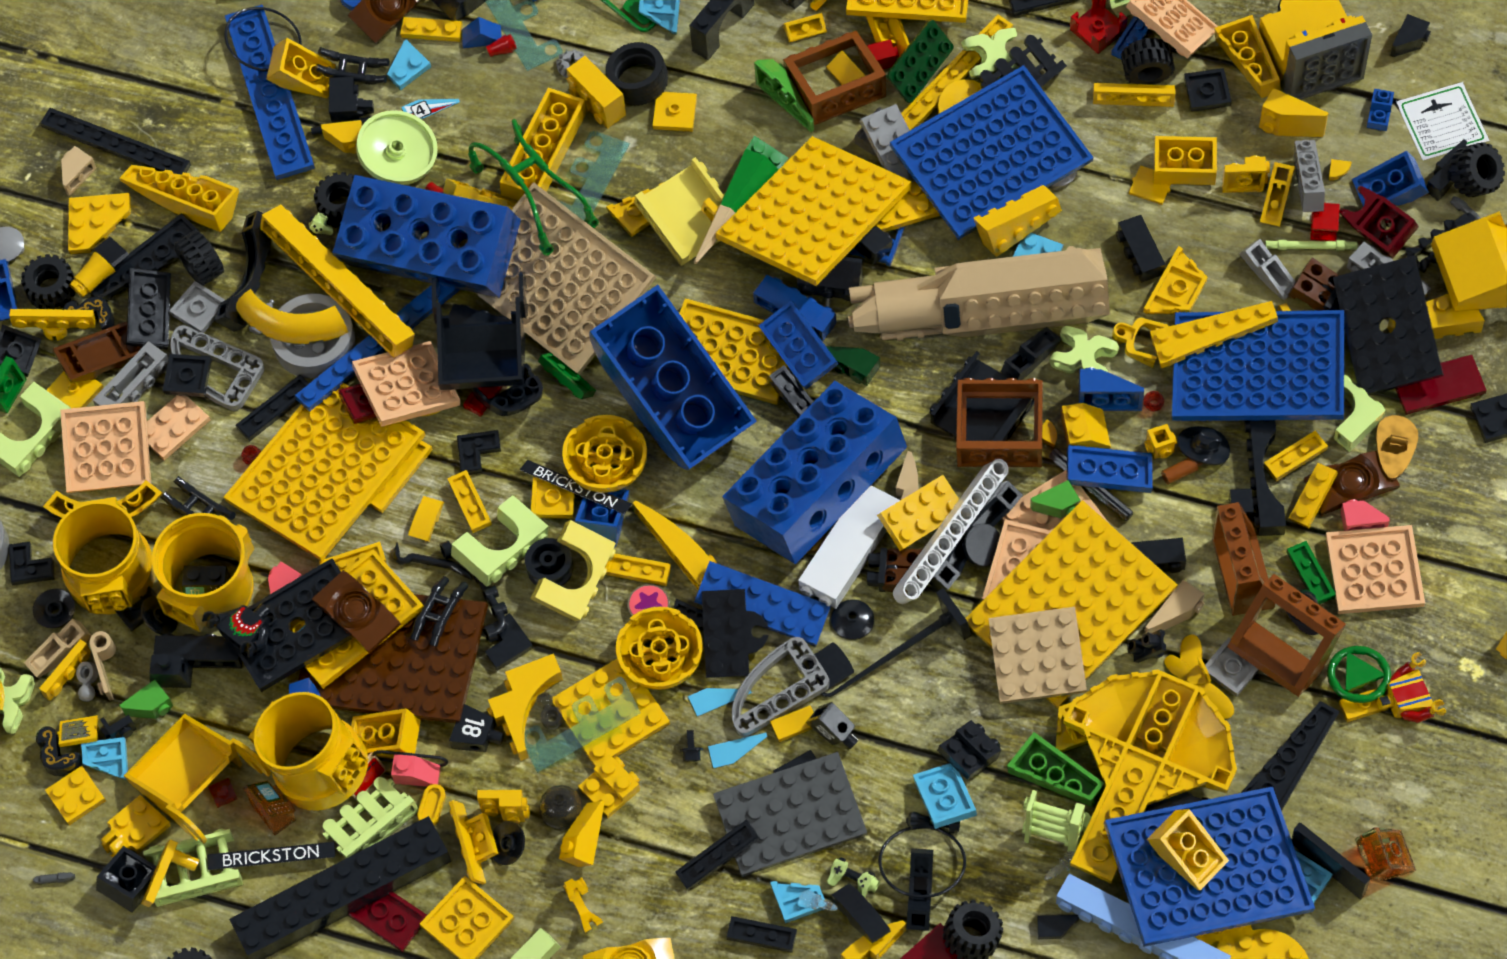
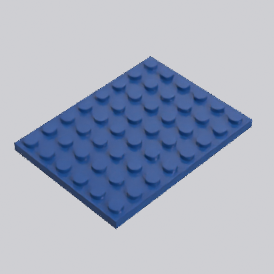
[889,65,1094,240]
[1172,310,1344,421]
[1103,787,1315,947]

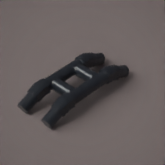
[315,47,390,85]
[160,476,236,520]
[410,576,468,647]

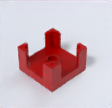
[1070,0,1128,54]

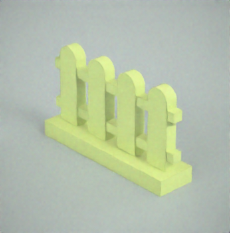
[323,777,418,859]

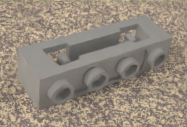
[1293,140,1325,212]
[1347,242,1431,301]
[93,341,169,406]

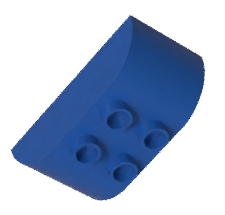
[589,285,757,470]

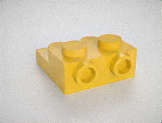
[1222,155,1270,193]
[578,755,640,818]
[477,790,530,824]

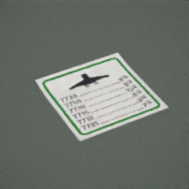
[1396,82,1490,160]

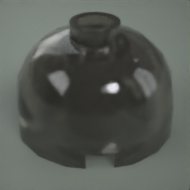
[539,785,583,830]

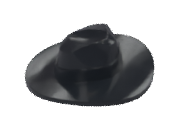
[1177,426,1230,465]

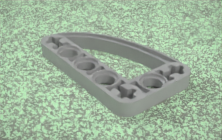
[171,325,265,411]
[732,637,830,737]

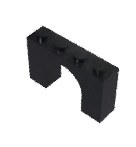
[689,0,754,60]

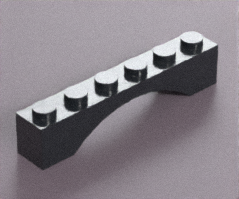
[214,210,272,332]
[1244,420,1286,536]
[929,481,1023,592]

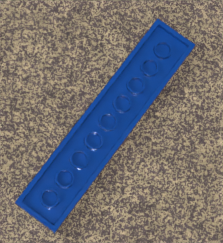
[225,4,315,180]

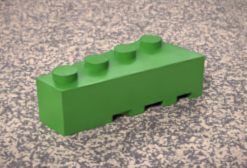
[1007,732,1105,807]

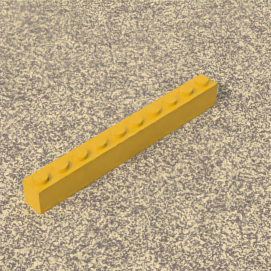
[260,204,415,358]

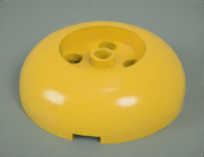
[562,415,647,493]
[616,607,703,690]

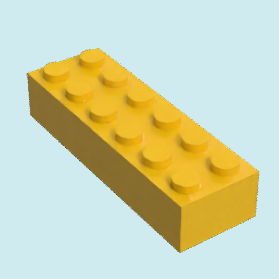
[500,88,586,201]

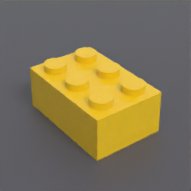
[566,56,626,129]
[1154,136,1217,185]

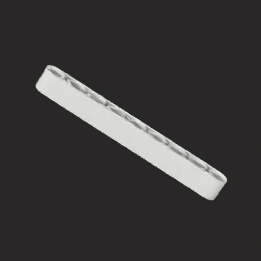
[893,459,1008,604]

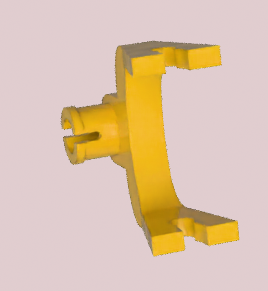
[1112,318,1168,368]
[563,877,603,933]

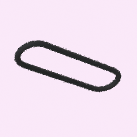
[372,750,448,767]

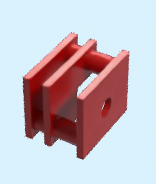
[1310,203,1340,241]

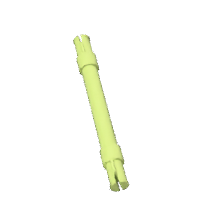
[1265,240,1357,251]

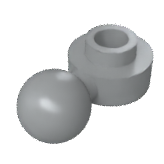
[76,662,99,702]

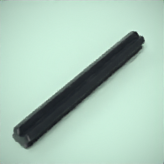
[1049,448,1133,521]

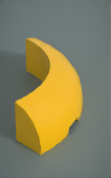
[443,178,518,210]
[236,289,348,344]
[43,480,163,518]

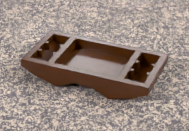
[348,0,422,44]
[53,321,146,383]
[1304,451,1400,516]
[312,570,401,654]

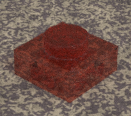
[208,778,238,808]

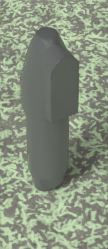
[1450,196,1481,220]
[33,872,75,884]

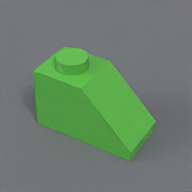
[1030,480,1081,519]
[120,680,173,719]

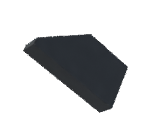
[1037,914,1079,940]

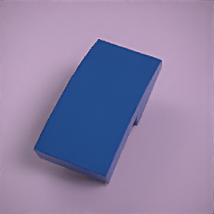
[1367,88,1394,131]

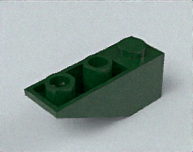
[826,346,880,386]

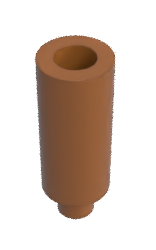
[1161,458,1203,485]

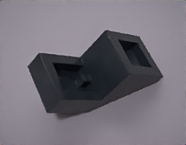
[90,236,129,267]

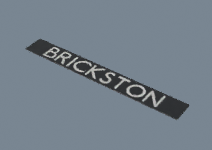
[520,460,632,514]
[207,842,335,870]

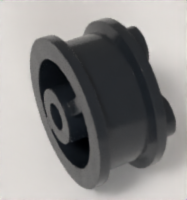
[525,538,574,586]

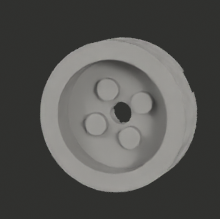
[270,294,356,378]

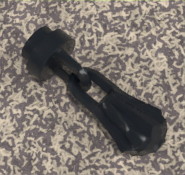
[906,811,960,834]

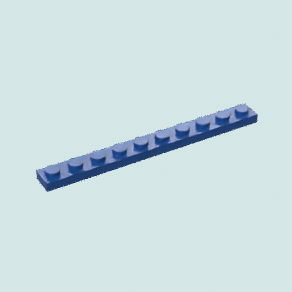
[295,285,460,412]

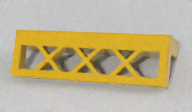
[1093,83,1176,107]

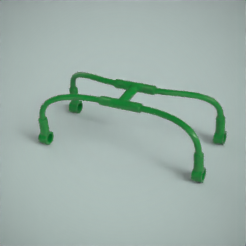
[468,119,599,256]

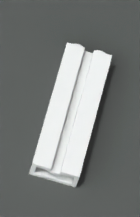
[798,486,900,609]

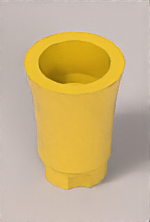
[69,252,115,298]

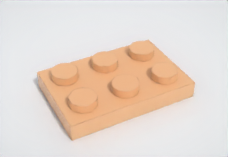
[147,395,210,461]

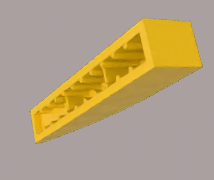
[633,501,717,590]

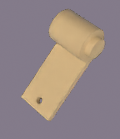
[90,631,116,701]

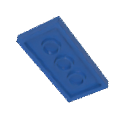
[759,300,839,389]
[1067,445,1153,493]

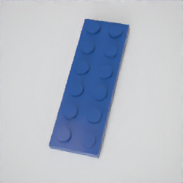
[694,561,831,646]

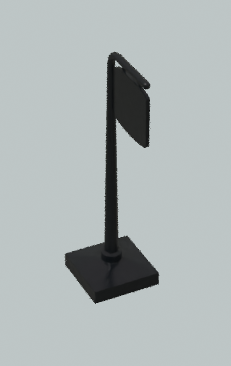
[802,588,972,697]

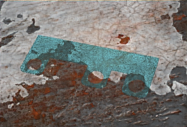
[486,0,563,71]
[557,131,630,221]
[525,677,641,773]

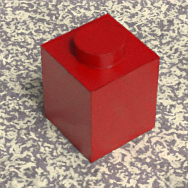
[867,39,899,70]

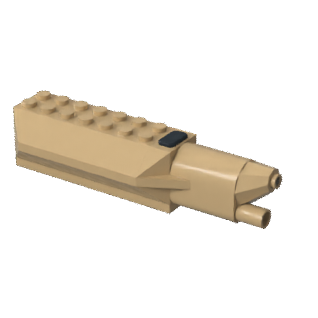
[848,248,1110,341]

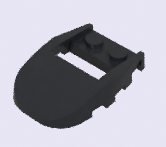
[470,363,543,416]

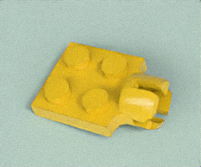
[101,795,170,857]

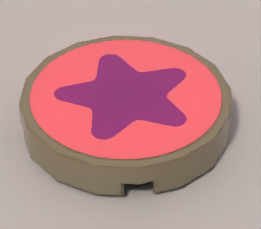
[627,584,670,617]

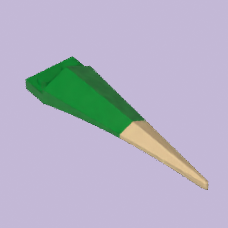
[694,136,788,264]

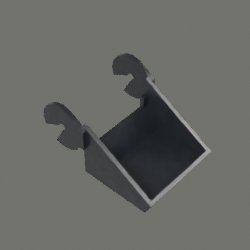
[432,271,528,390]

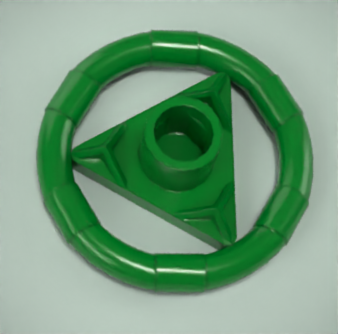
[1327,646,1391,703]

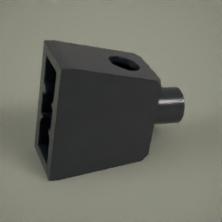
[149,653,193,688]

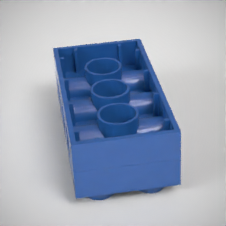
[333,175,521,298]
[722,381,907,565]

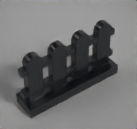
[979,35,1067,89]

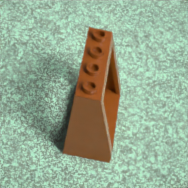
[783,31,886,125]
[956,378,1043,467]
[1212,502,1275,616]
[1227,574,1346,697]

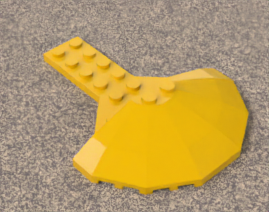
[1063,669,1237,883]

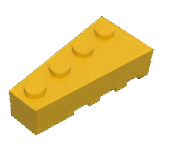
[1214,15,1281,98]
[973,185,1062,257]
[1387,293,1485,339]

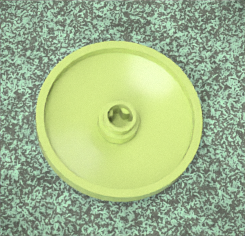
[356,111,437,185]

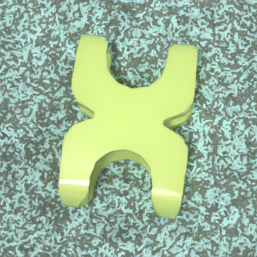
[961,28,1018,79]
[1049,326,1119,374]
[0,668,35,734]

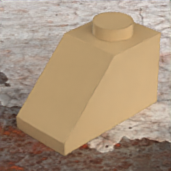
[61,146,97,196]

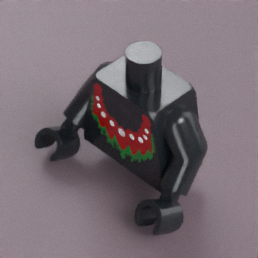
[202,603,270,658]

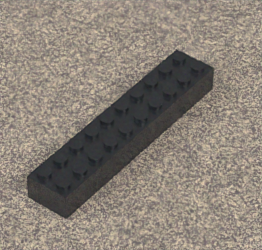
[229,816,452,959]

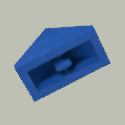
[461,17,502,49]

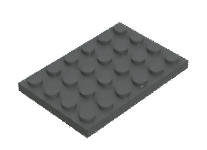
[713,752,867,877]

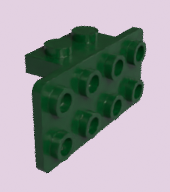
[886,20,954,103]

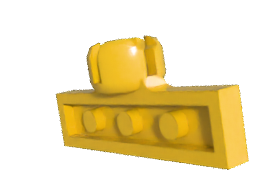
[9,309,96,341]

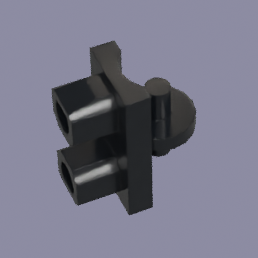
[1127,629,1166,663]

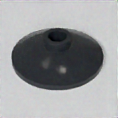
[33,589,75,629]
[141,596,178,635]
[831,599,874,640]
[492,821,525,865]

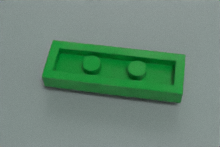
[537,353,596,399]
[1286,541,1336,604]

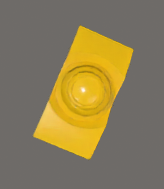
[583,938,675,959]

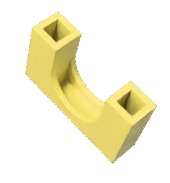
[530,520,616,622]

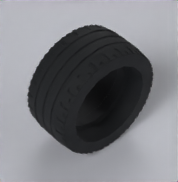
[606,42,668,106]

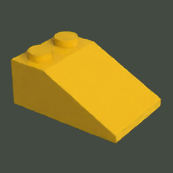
[266,38,336,98]
[1259,88,1329,137]
[351,709,421,759]
[1146,809,1229,891]

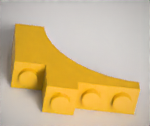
[486,653,563,761]

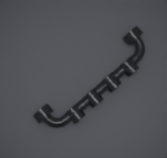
[439,540,508,643]

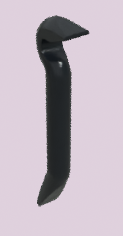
[393,543,473,580]

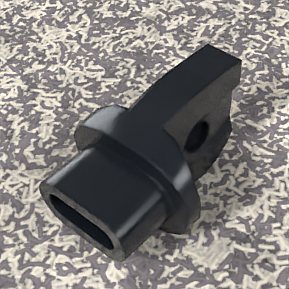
[680,730,703,762]

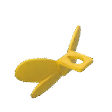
[1164,635,1234,719]

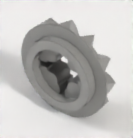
[556,48,587,77]

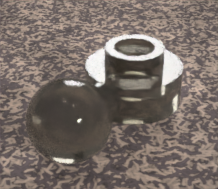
[536,692,563,730]

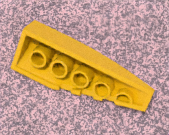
[119,165,239,232]

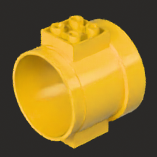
[53,497,156,614]
[152,513,255,632]
[248,692,369,811]

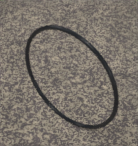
[224,7,302,72]
[878,827,966,898]

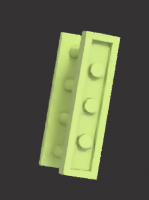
[1022,790,1085,856]
[143,829,243,907]

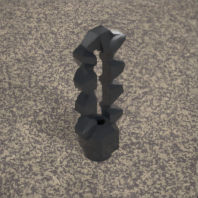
[1405,213,1476,273]

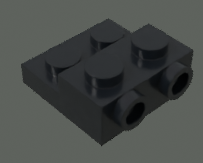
[0,324,42,377]
[937,720,1002,780]

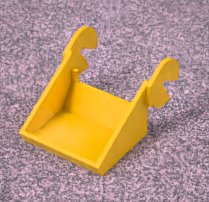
[1431,211,1507,311]
[124,714,271,844]

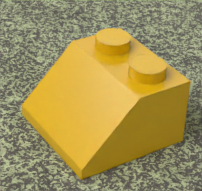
[1061,403,1111,449]

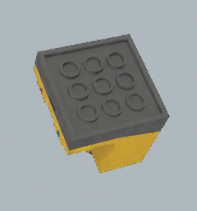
[1259,0,1372,100]

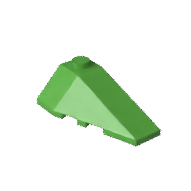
[754,59,814,133]

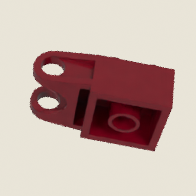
[1339,186,1419,259]

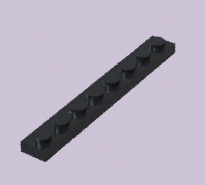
[40,108,191,175]

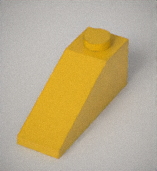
[1260,162,1295,227]
[559,801,605,867]

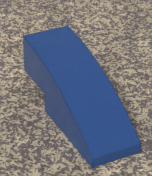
[0,259,18,321]

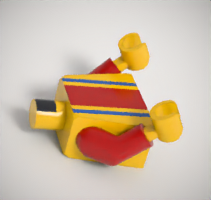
[1377,652,1446,723]

